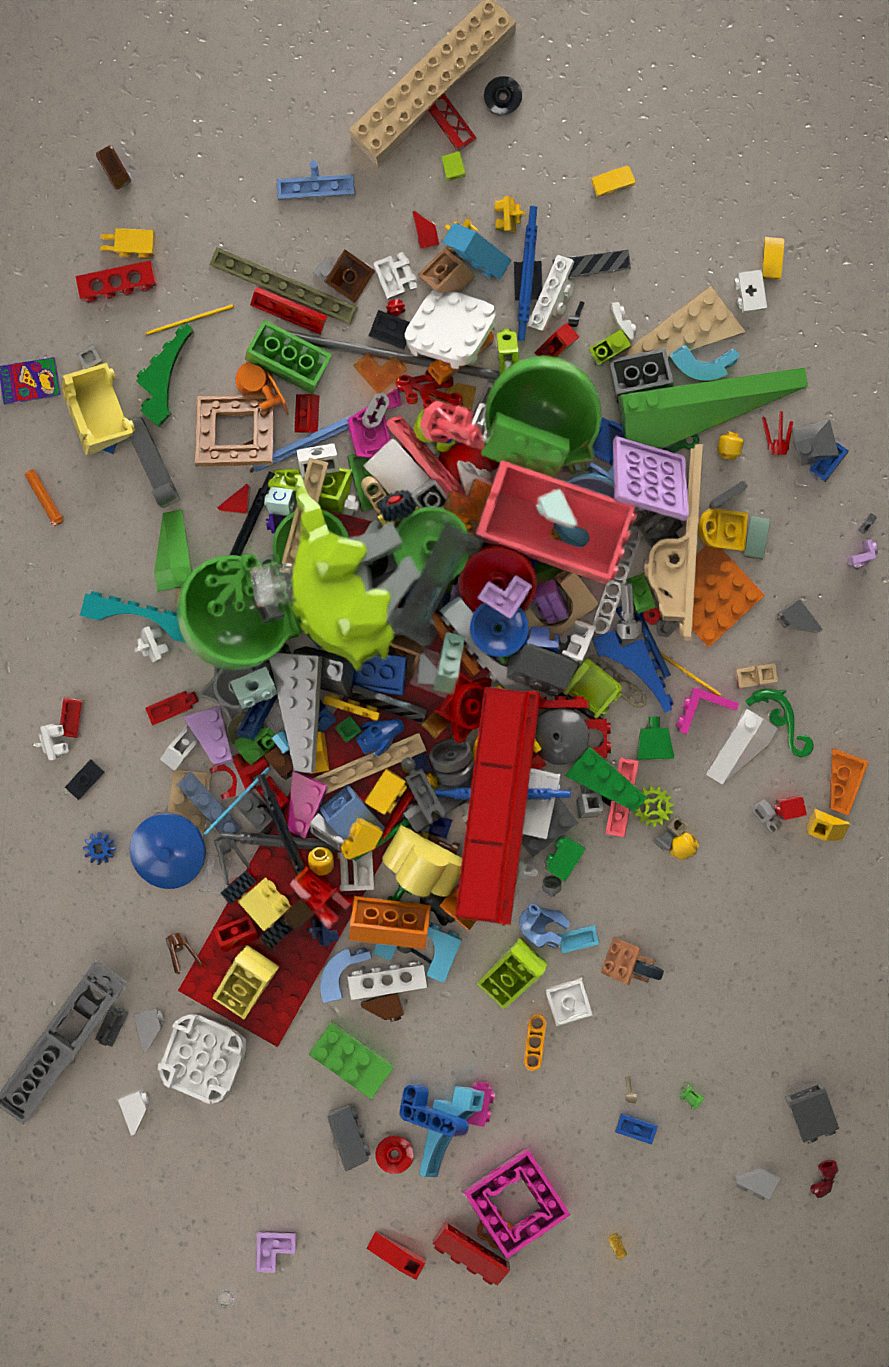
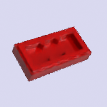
[60,697,83,739]

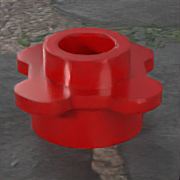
[386,299,406,316]

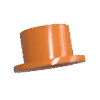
[235,362,273,395]

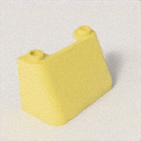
[62,363,135,456]

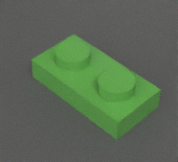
[626,573,656,614]

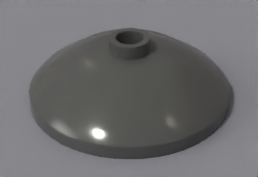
[535,708,589,765]

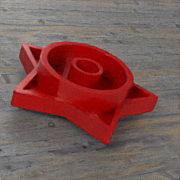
[435,672,492,743]

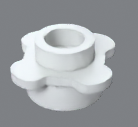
[518,858,538,879]

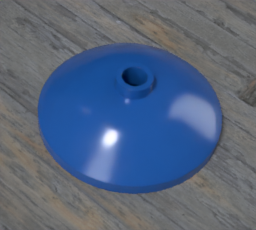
[470,603,528,657]

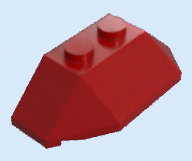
[438,441,501,485]

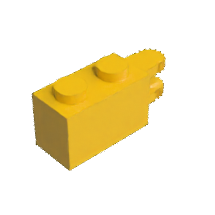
[100,228,156,259]

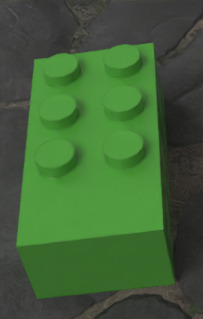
[482,412,569,479]
[309,1021,394,1099]

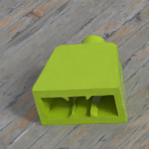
[497,328,519,375]

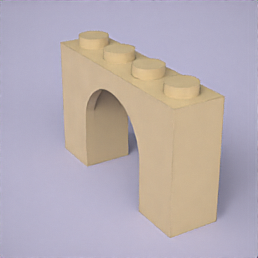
[524,570,599,641]

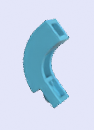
[668,345,740,381]

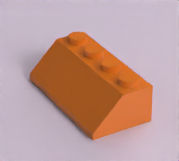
[349,896,431,950]

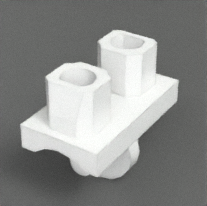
[135,626,169,663]
[36,723,69,760]

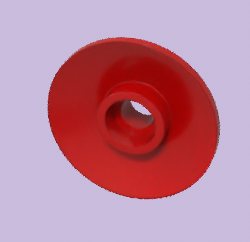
[375,1135,414,1174]

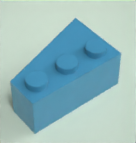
[442,223,512,280]

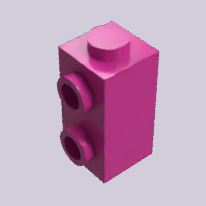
[466,1081,495,1127]

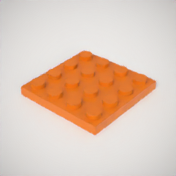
[664,545,765,648]

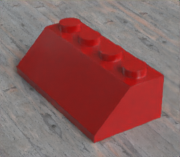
[433,1221,510,1286]

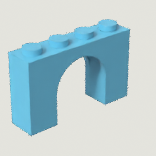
[373,923,462,983]

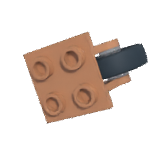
[601,937,664,985]

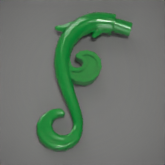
[745,688,814,757]

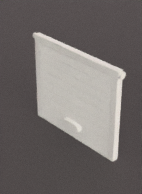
[523,768,560,839]

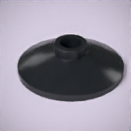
[484,76,522,115]

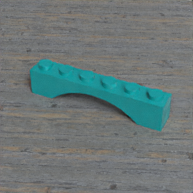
[80,591,185,643]

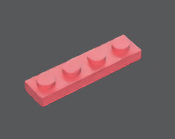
[605,758,640,837]

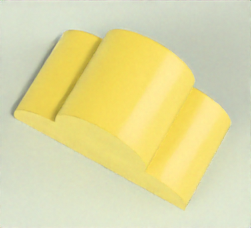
[382,825,462,897]
[213,945,279,1019]

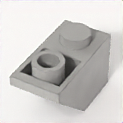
[734,1167,780,1200]

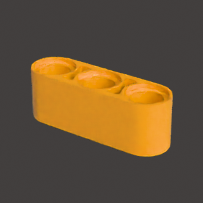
[524,1013,546,1071]

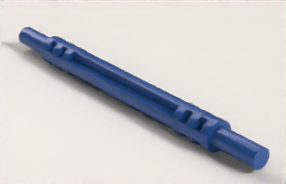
[517,206,538,341]
[435,788,571,800]

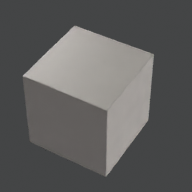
[411,479,452,509]

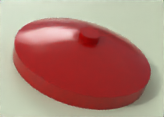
[459,545,537,612]

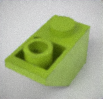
[588,329,631,366]

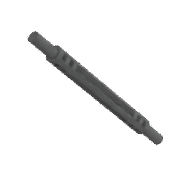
[221,832,337,852]

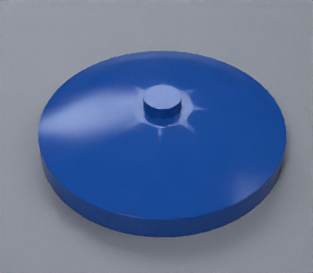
[129,813,206,889]

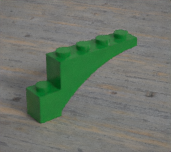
[136,324,194,428]

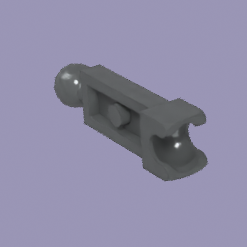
[401,757,446,825]

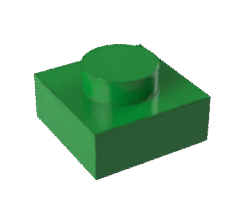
[335,716,362,743]

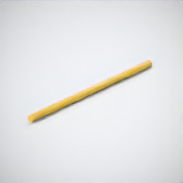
[146,304,234,335]
[660,652,721,696]

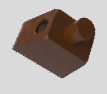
[264,744,294,780]

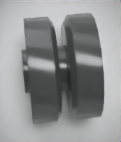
[429,738,475,786]

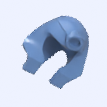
[519,904,570,949]

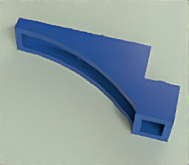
[592,630,674,713]

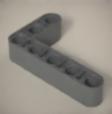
[129,416,181,509]

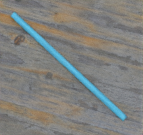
[204,767,271,836]

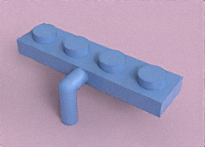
[277,161,355,200]

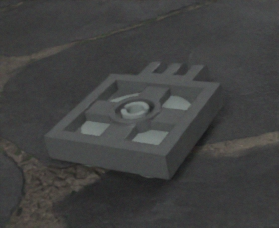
[635,511,683,548]

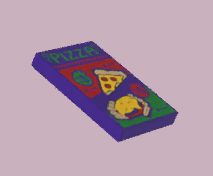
[0,357,61,405]

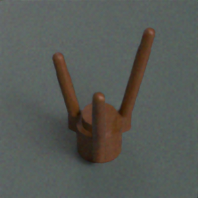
[165,933,203,974]

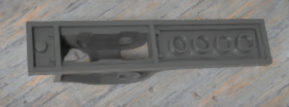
[0,960,128,1125]

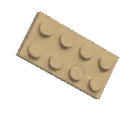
[168,769,212,839]

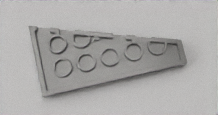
[270,652,322,773]

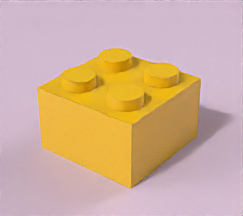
[365,769,407,815]

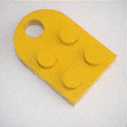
[698,508,748,551]

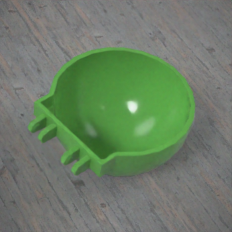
[485,356,602,475]
[177,555,302,670]

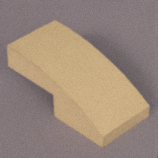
[734,663,778,689]

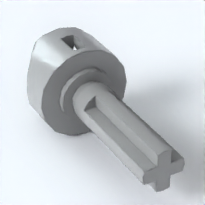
[616,583,642,639]

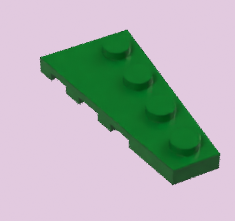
[564,747,648,812]

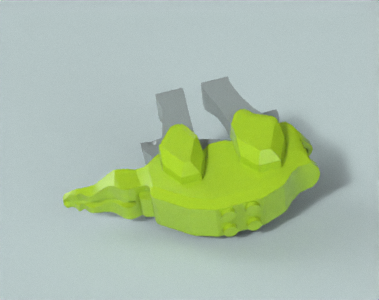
[291,474,435,670]

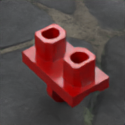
[255,776,290,811]

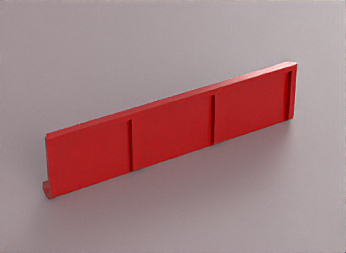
[455,687,541,926]

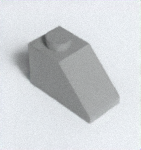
[133,1007,165,1053]

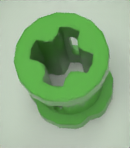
[679,1085,705,1110]

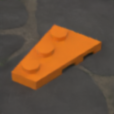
[830,748,869,816]

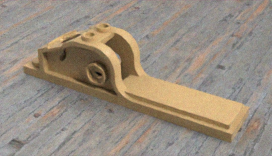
[644,444,703,641]

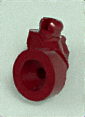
[810,1160,838,1198]

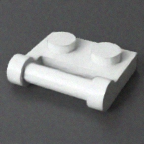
[337,851,374,891]

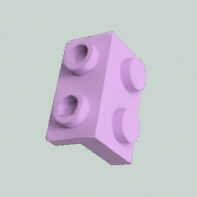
[847,539,878,568]

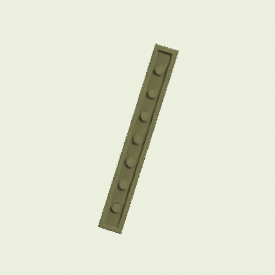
[209,247,358,325]

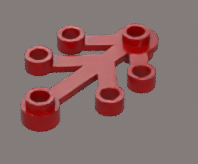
[395,370,463,409]

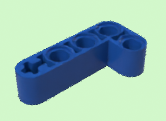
[399,1085,469,1136]

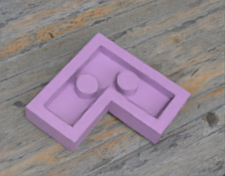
[478,575,532,619]
[256,1232,296,1273]

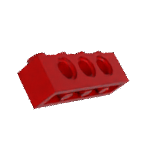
[75,260,157,303]

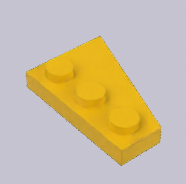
[323,693,381,721]

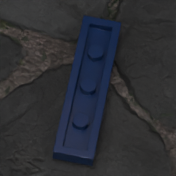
[236,670,278,740]

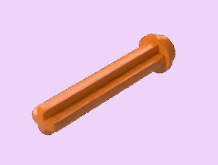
[25,469,64,527]

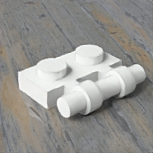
[373,252,418,299]

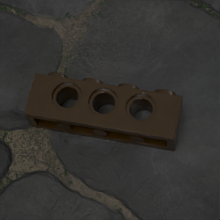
[283,898,314,930]

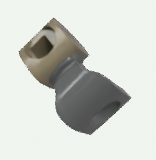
[652,815,689,852]

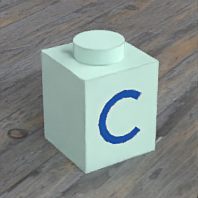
[264,487,296,516]

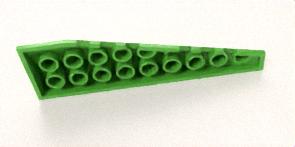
[618,368,808,449]

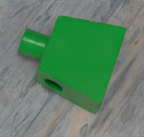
[637,717,674,760]

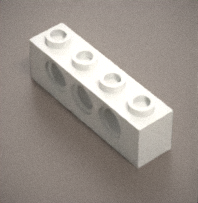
[348,961,428,1000]

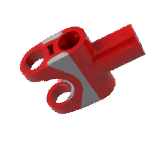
[209,753,271,799]

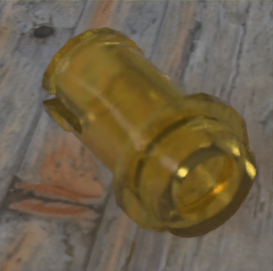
[607,1233,628,1259]

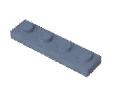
[176,771,241,835]

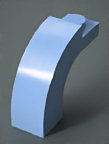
[320,947,372,1003]

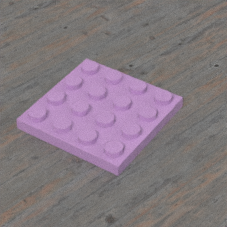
[613,436,689,521]

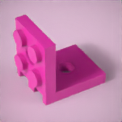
[675,688,739,734]

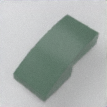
[744,516,770,560]

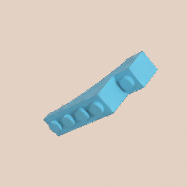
[420,1086,485,1177]

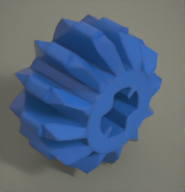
[83,832,116,865]

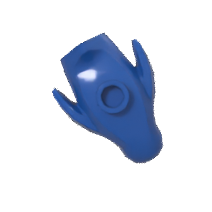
[356,719,404,757]

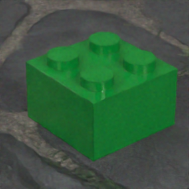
[544,835,586,882]

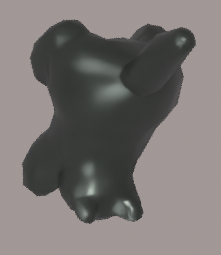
[420,893,455,926]

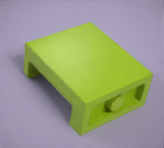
[563,658,623,719]

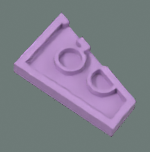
[183,706,233,766]

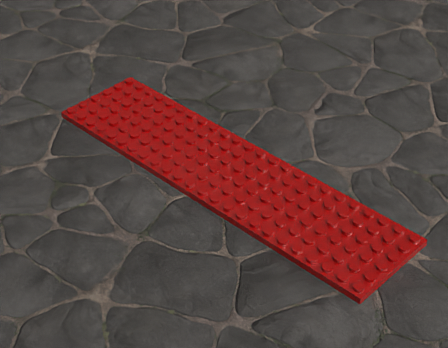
[178,605,497,1047]

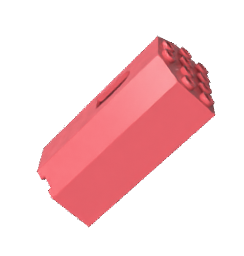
[475,460,637,585]

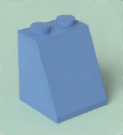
[319,784,385,840]

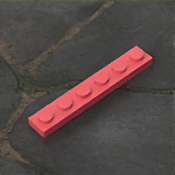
[386,415,473,508]

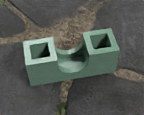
[433,632,465,694]

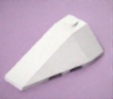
[706,709,778,784]

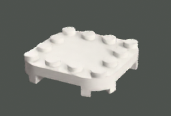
[405,289,497,369]
[158,1014,246,1104]

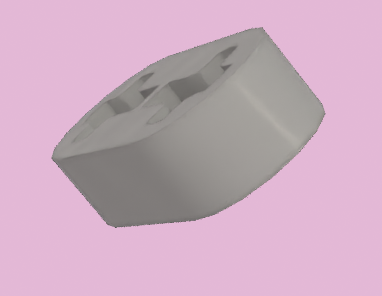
[362,393,389,429]

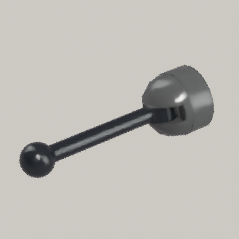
[397,946,432,964]

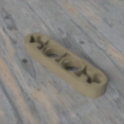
[587,655,647,708]

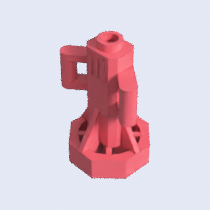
[420,401,485,450]

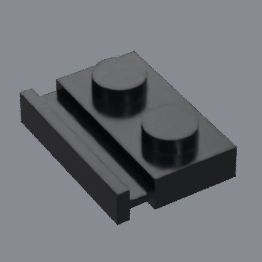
[514,261,542,301]
[368,310,410,350]

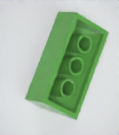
[245,320,332,394]

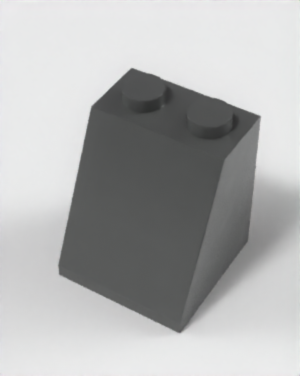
[785,1083,839,1144]

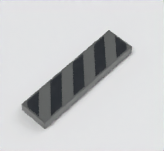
[552,249,631,278]
[350,685,427,724]

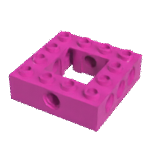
[462,1149,570,1259]

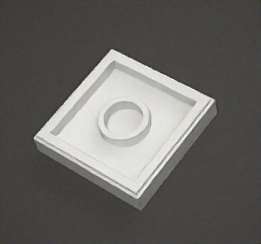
[545,978,593,1027]

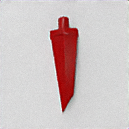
[382,788,414,841]

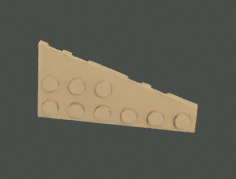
[619,286,746,359]

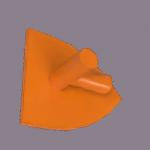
[259,371,289,415]

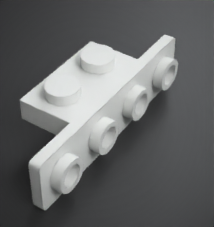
[528,255,575,331]

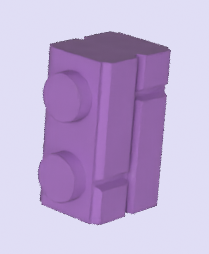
[533,579,569,624]

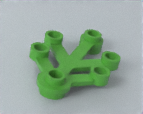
[205,554,258,617]

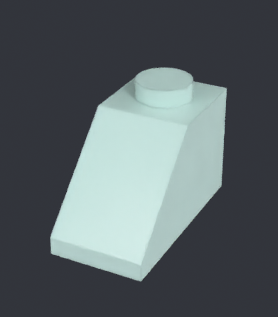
[536,489,577,529]

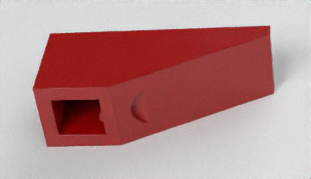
[366,1231,426,1280]

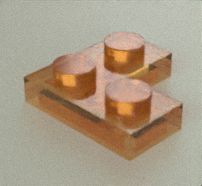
[353,353,407,394]
[443,479,492,523]

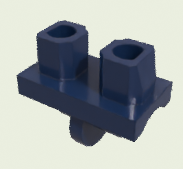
[306,912,339,946]

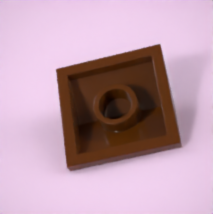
[324,249,375,303]

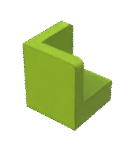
[441,151,466,182]

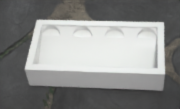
[363,439,430,494]

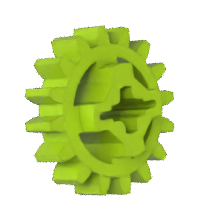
[634,785,674,827]

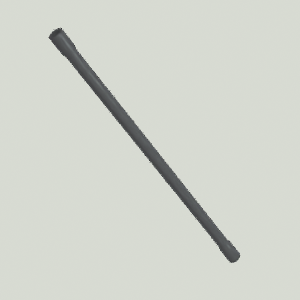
[281,328,500,380]

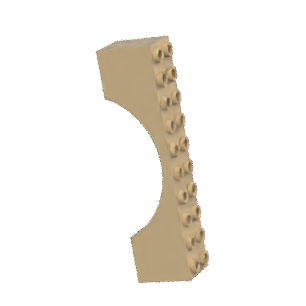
[349,0,516,166]

